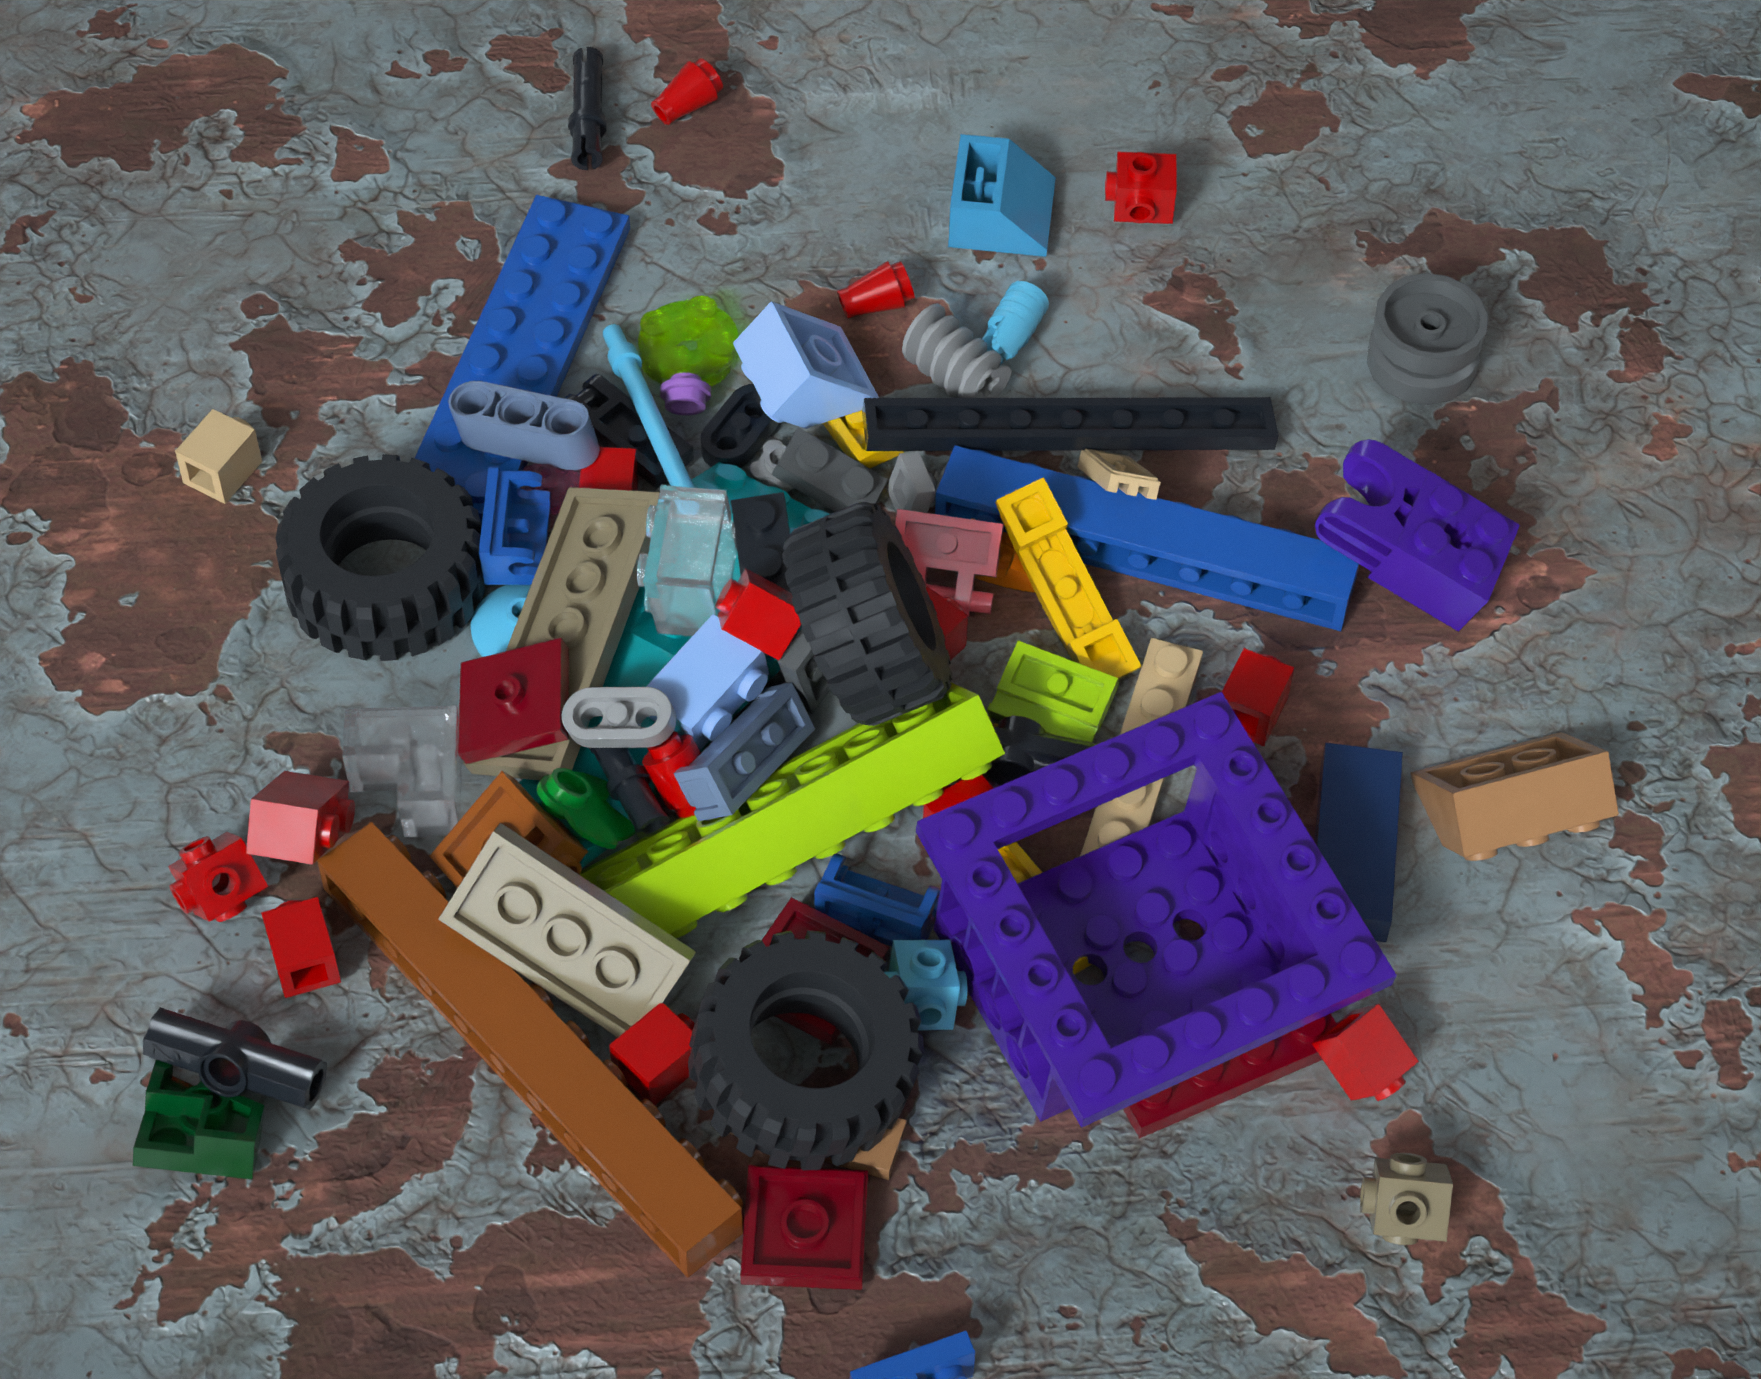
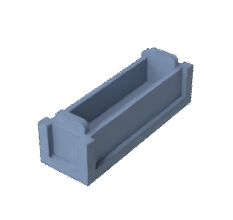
[674,682,815,821]

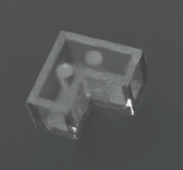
[342,705,462,837]

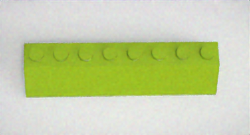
[580,683,1005,938]

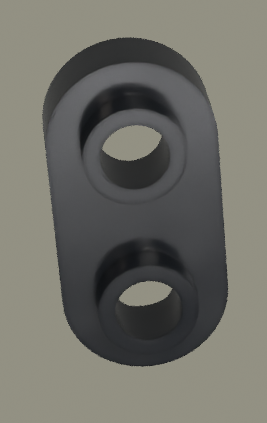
[701,384,779,468]

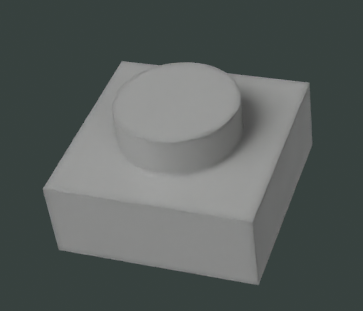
[886,452,937,513]

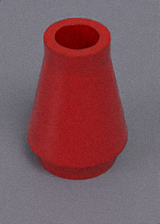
[651,58,723,125]
[837,261,915,319]

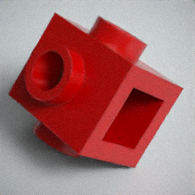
[1105,152,1177,224]
[168,832,268,922]

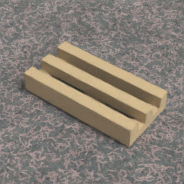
[1077,448,1161,500]

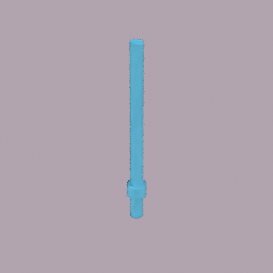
[603,324,701,514]

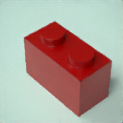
[246,771,355,865]

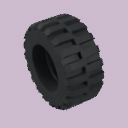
[275,454,485,661]
[782,502,952,726]
[688,930,924,1171]

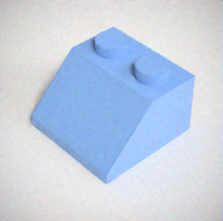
[733,301,879,429]

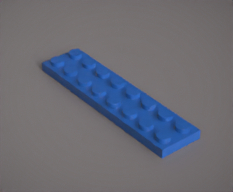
[415,195,630,525]

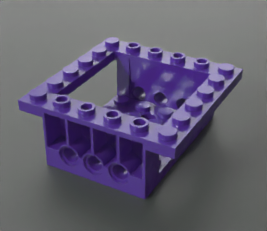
[915,692,1397,1128]

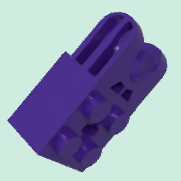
[1315,439,1520,632]

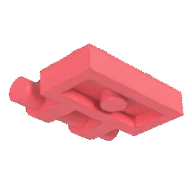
[895,509,1004,617]

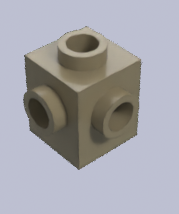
[1360,1153,1453,1245]

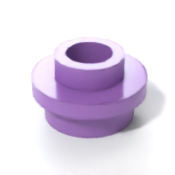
[660,372,711,415]

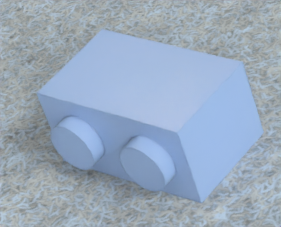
[646,614,769,750]

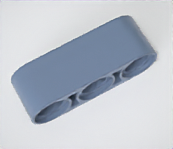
[448,381,600,470]

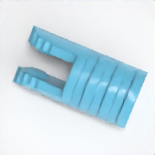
[982,281,1049,365]

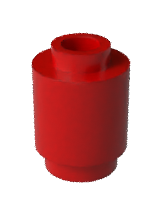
[642,731,701,818]

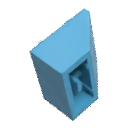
[948,134,1056,257]

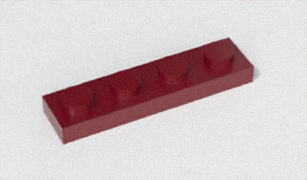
[1123,1013,1336,1139]

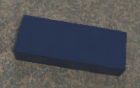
[1315,742,1403,942]

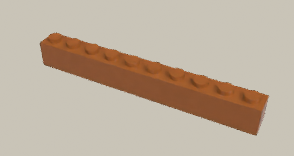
[317,822,743,1278]

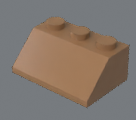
[1410,732,1619,861]

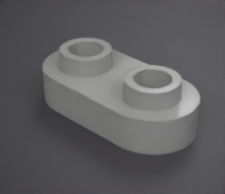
[562,687,676,748]

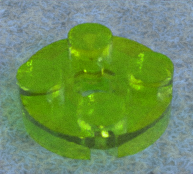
[638,295,739,386]

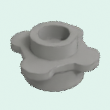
[750,440,794,492]

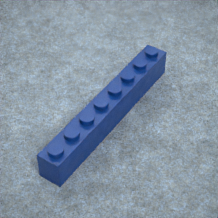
[935,445,1360,631]

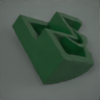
[133,1060,264,1180]

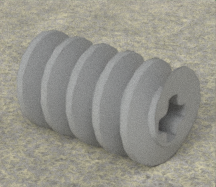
[902,303,1012,398]

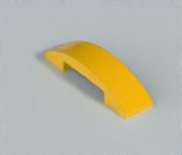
[995,477,1142,679]

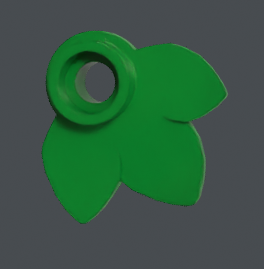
[537,768,635,849]

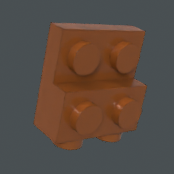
[430,771,589,888]

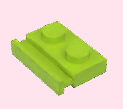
[987,641,1119,743]

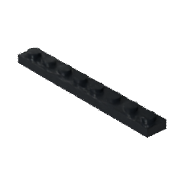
[862,397,1279,451]

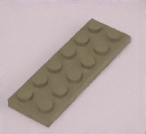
[463,487,670,780]

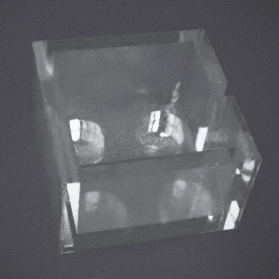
[637,485,737,636]

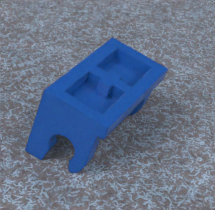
[479,467,552,585]
[814,853,940,946]

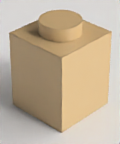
[175,409,262,504]

